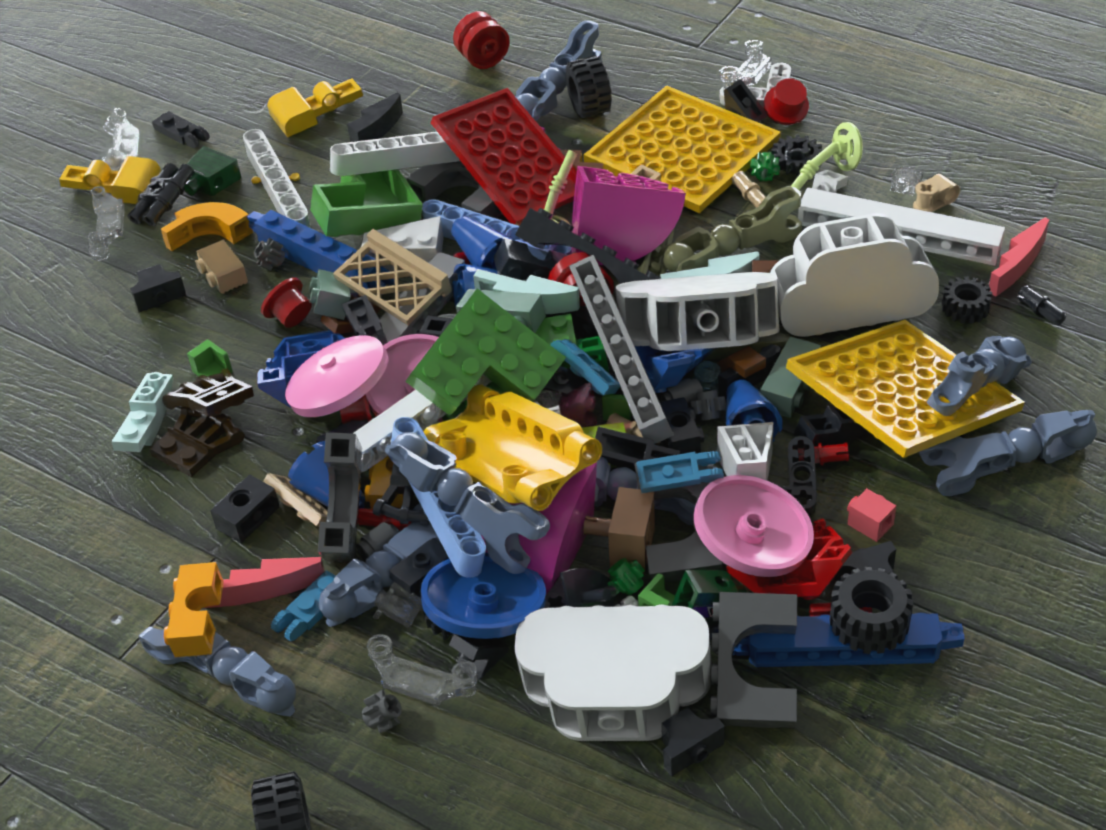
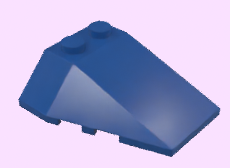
[257,330,346,408]

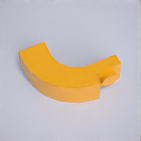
[161,202,253,251]

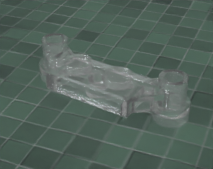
[720,40,772,90]
[102,108,139,171]
[87,186,125,261]
[367,634,478,706]

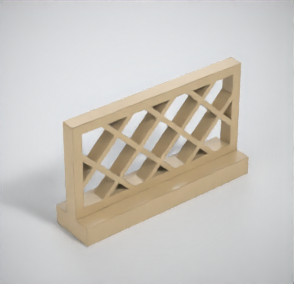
[333,229,452,326]

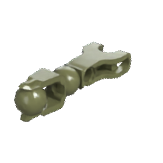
[659,186,802,272]

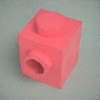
[847,489,897,542]

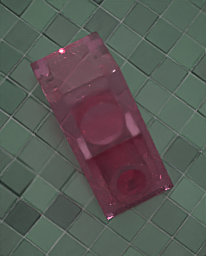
[558,383,597,427]

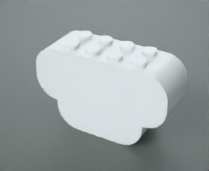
[770,213,939,337]
[616,272,779,351]
[515,605,712,741]

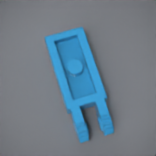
[551,339,620,395]
[636,451,724,494]
[271,570,335,641]

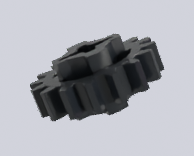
[771,135,823,175]

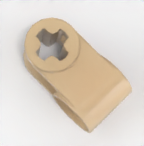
[913,174,960,213]

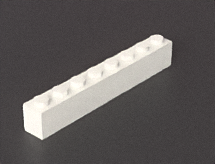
[798,188,1005,266]

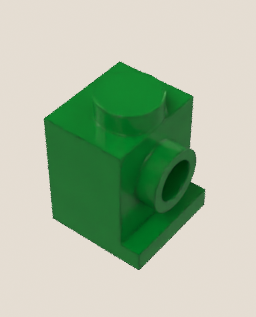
[576,336,609,373]

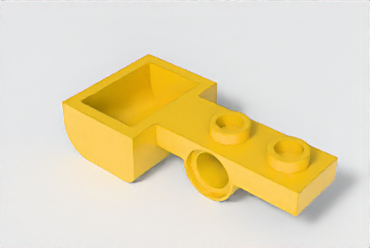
[267,78,363,138]
[59,156,161,204]

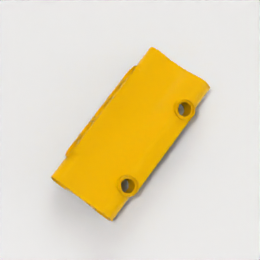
[423,384,602,511]

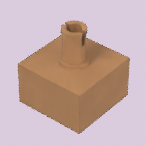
[584,487,655,575]

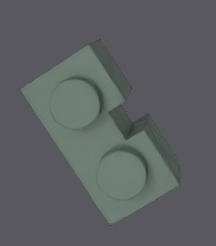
[309,269,350,320]

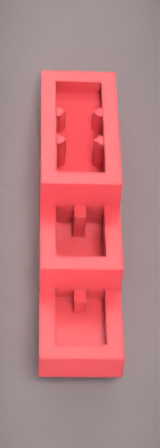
[989,217,1049,297]
[204,557,325,608]

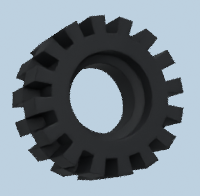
[942,276,992,324]

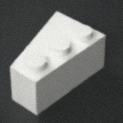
[361,216,444,272]
[717,422,773,481]

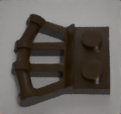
[162,368,254,416]
[149,406,245,478]

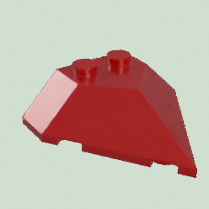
[726,518,852,600]

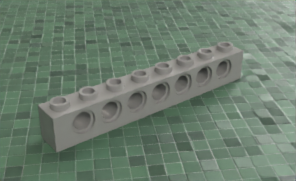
[569,255,674,444]

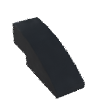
[347,92,403,142]
[794,405,869,447]
[595,426,680,472]

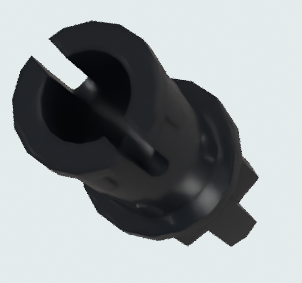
[1017,286,1067,325]

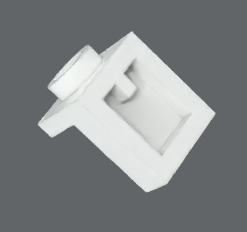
[812,170,848,193]

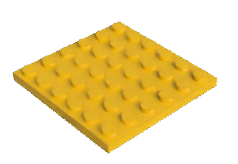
[584,86,781,213]
[786,320,1025,458]

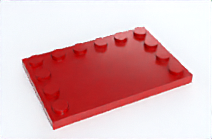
[431,88,577,225]

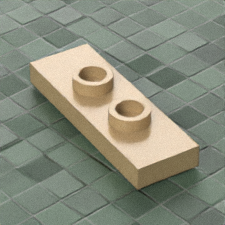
[263,473,328,527]

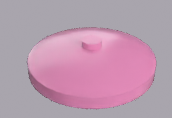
[366,334,443,423]
[285,336,388,417]
[694,475,814,577]

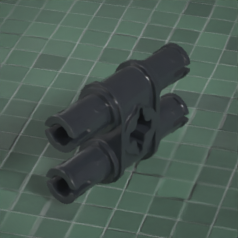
[127,162,195,226]

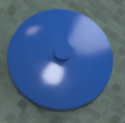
[421,553,546,639]

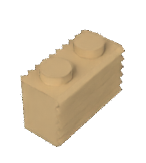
[195,239,248,294]

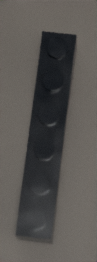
[515,208,661,284]

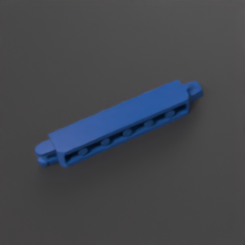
[247,210,395,295]
[732,613,964,667]

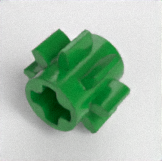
[750,152,780,182]
[607,558,645,596]

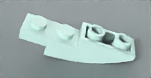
[660,252,759,279]
[473,269,580,314]
[112,372,173,452]

